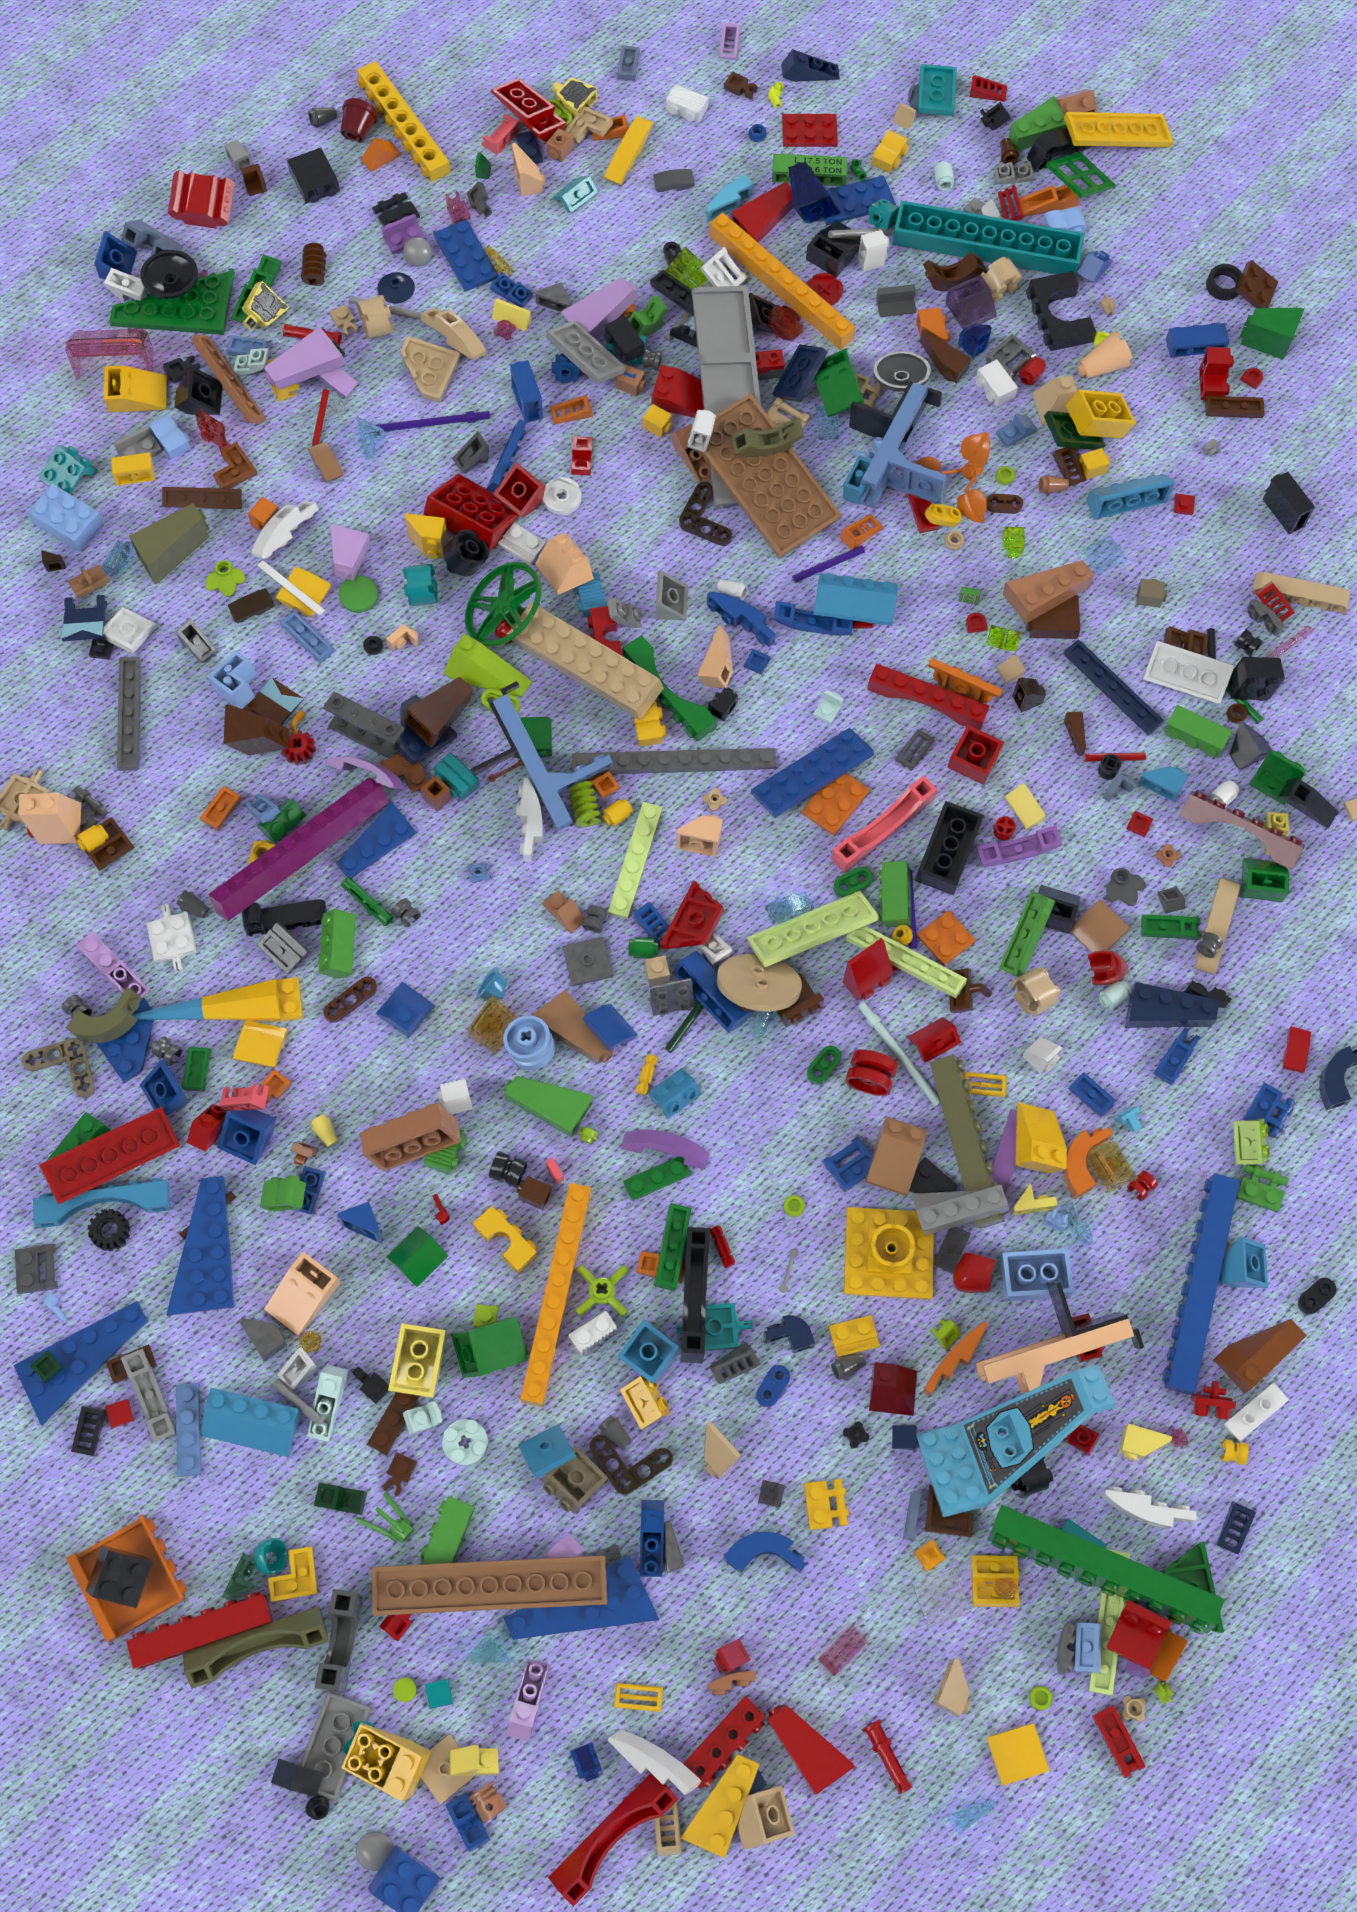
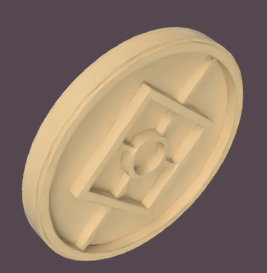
[717,954,802,1011]

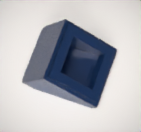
[892,1425,917,1450]

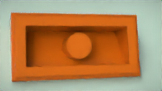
[1150,1630,1188,1682]

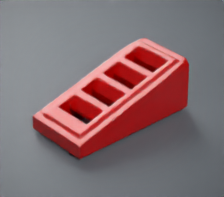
[970,75,1007,102]
[1255,581,1295,622]

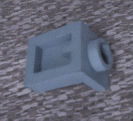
[1103,772,1135,802]

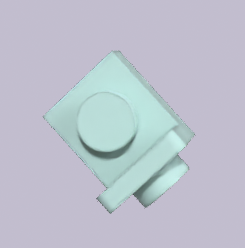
[813,690,843,725]
[402,1401,442,1435]

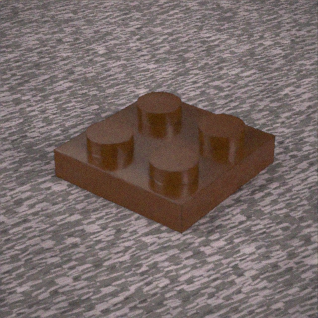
[1235,260,1278,308]

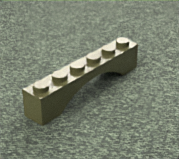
[183,1606,329,1689]

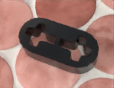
[663,241,687,275]

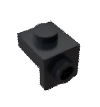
[980,102,1011,131]

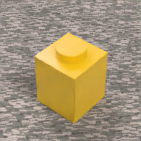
[642,404,673,438]
[1079,448,1110,479]

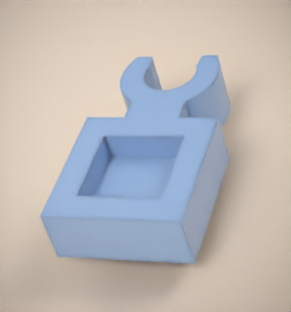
[1042,1209,1069,1233]

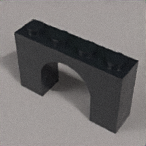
[1026,271,1096,352]

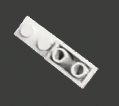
[251,501,319,559]
[516,778,543,862]
[1102,1487,1197,1529]

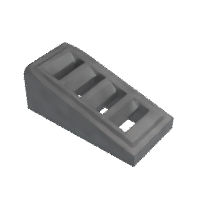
[709,1342,761,1385]
[664,1521,685,1574]

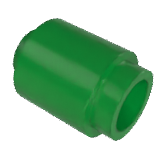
[628,937,658,959]

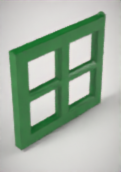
[1046,152,1116,199]

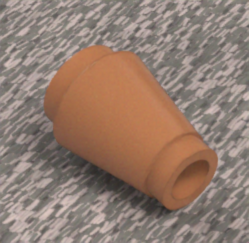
[1038,475,1069,494]

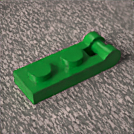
[1141,914,1200,940]

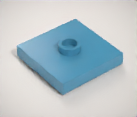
[518,1424,576,1479]

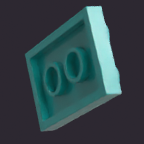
[917,64,957,116]

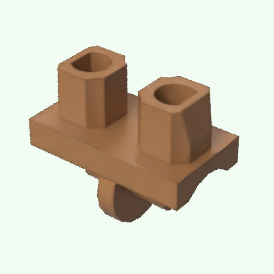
[68,564,110,599]

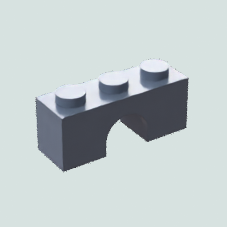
[121,219,183,256]

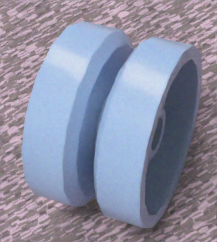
[503,1015,556,1070]

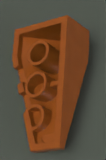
[1213,1319,1307,1394]

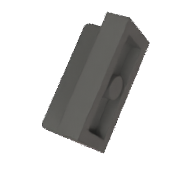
[876,284,917,317]

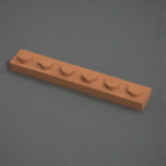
[191,334,266,424]

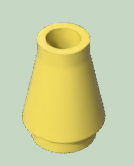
[310,1114,338,1148]

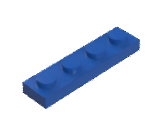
[486,419,527,492]

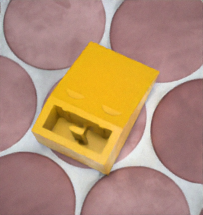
[104,365,167,413]
[341,1723,432,1802]

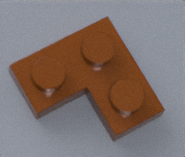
[213,442,257,489]
[378,754,428,794]

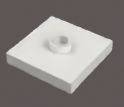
[103,607,156,654]

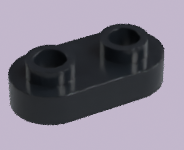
[1298,1278,1337,1315]

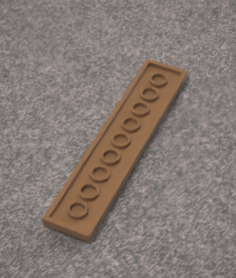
[371,1555,608,1616]

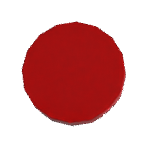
[807,273,843,306]

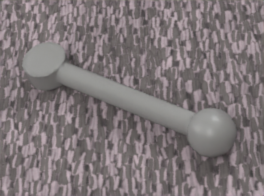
[779,1249,798,1293]

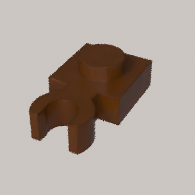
[723,71,758,99]
[383,1452,417,1496]

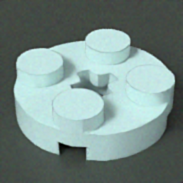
[442,1419,488,1466]

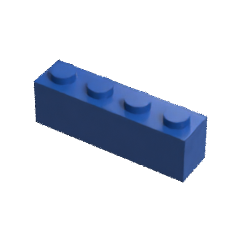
[672,950,753,1033]

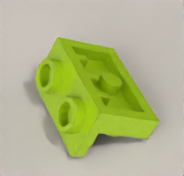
[1233,1118,1270,1164]

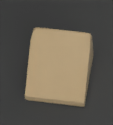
[893,102,916,130]
[996,655,1025,684]

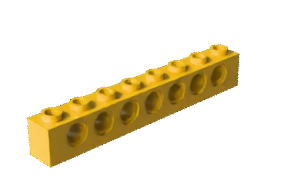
[356,61,451,182]

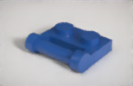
[822,1137,872,1192]

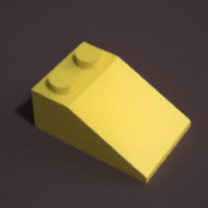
[388,1323,448,1398]

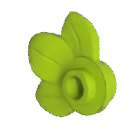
[206,560,245,597]

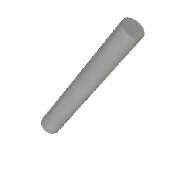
[272,1380,323,1425]

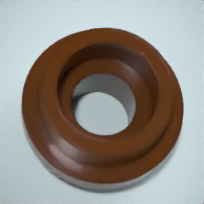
[1226,704,1247,723]

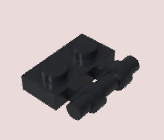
[372,192,420,227]

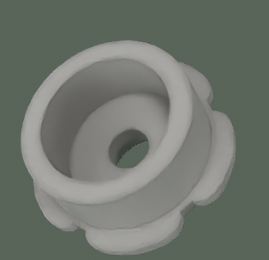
[1202,439,1221,457]

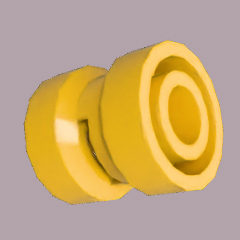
[1220,1439,1249,1466]

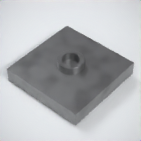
[562,937,613,987]

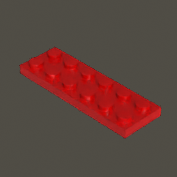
[39,1107,180,1205]

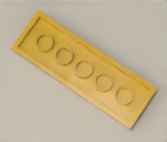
[1064,112,1173,147]

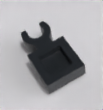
[163,355,200,383]

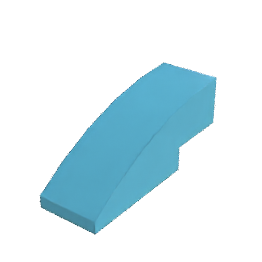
[706,174,753,222]

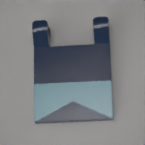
[62,595,107,641]

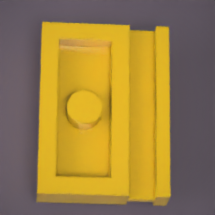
[828,1315,880,1358]

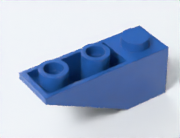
[639,1500,664,1577]

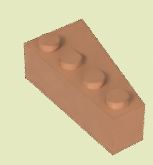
[1003,560,1094,624]

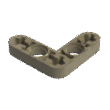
[22,1038,95,1098]

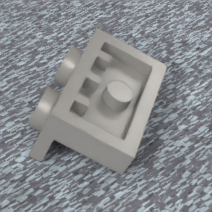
[114,426,162,457]

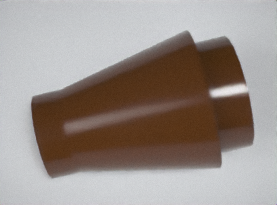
[1000,138,1019,165]

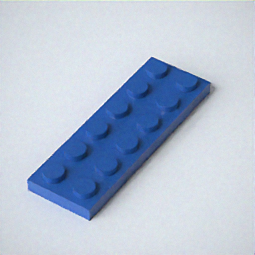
[751,728,874,818]

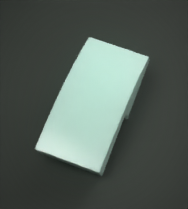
[234,348,270,375]

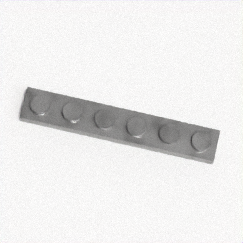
[117,657,141,771]

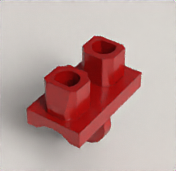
[1191,1381,1236,1420]

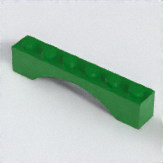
[623,635,717,742]

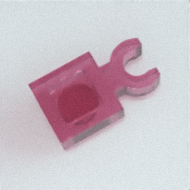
[446,191,471,224]

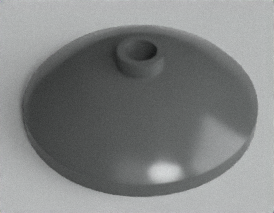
[873,351,931,392]

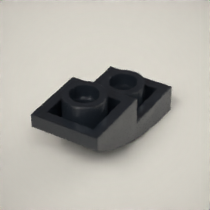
[1184,980,1232,1008]

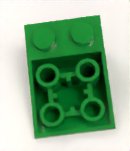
[815,349,864,418]

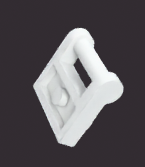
[700,247,748,287]

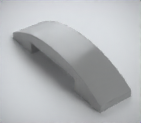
[121,1348,176,1442]

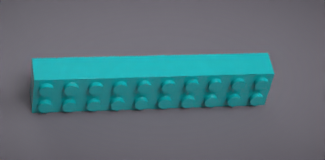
[892,200,1085,277]

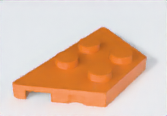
[928,658,1003,703]

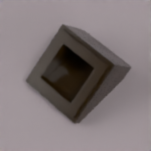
[41,550,67,572]

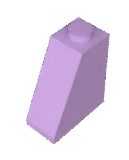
[330,524,370,581]

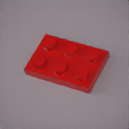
[782,114,838,147]

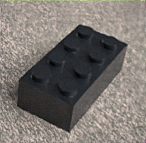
[915,801,984,895]

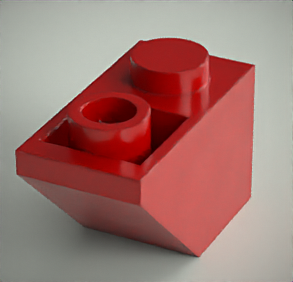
[186,1103,228,1152]

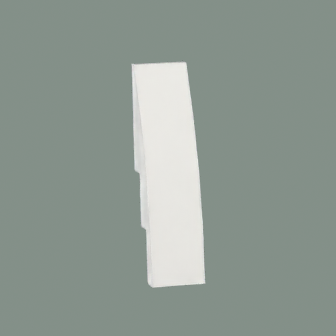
[608,1730,701,1795]

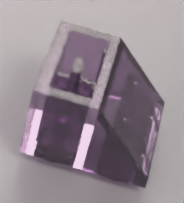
[945,275,997,331]

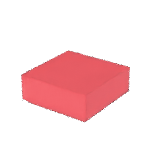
[546,1157,564,1184]

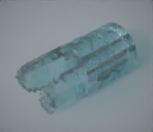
[102,540,133,576]

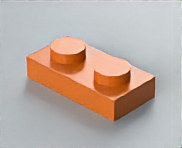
[200,786,242,831]

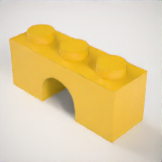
[472,1206,538,1275]

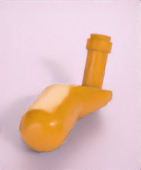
[289,710,305,734]

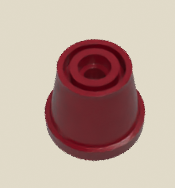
[340,98,379,143]

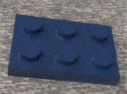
[772,344,828,402]

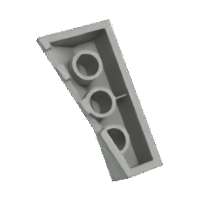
[912,1184,1010,1236]

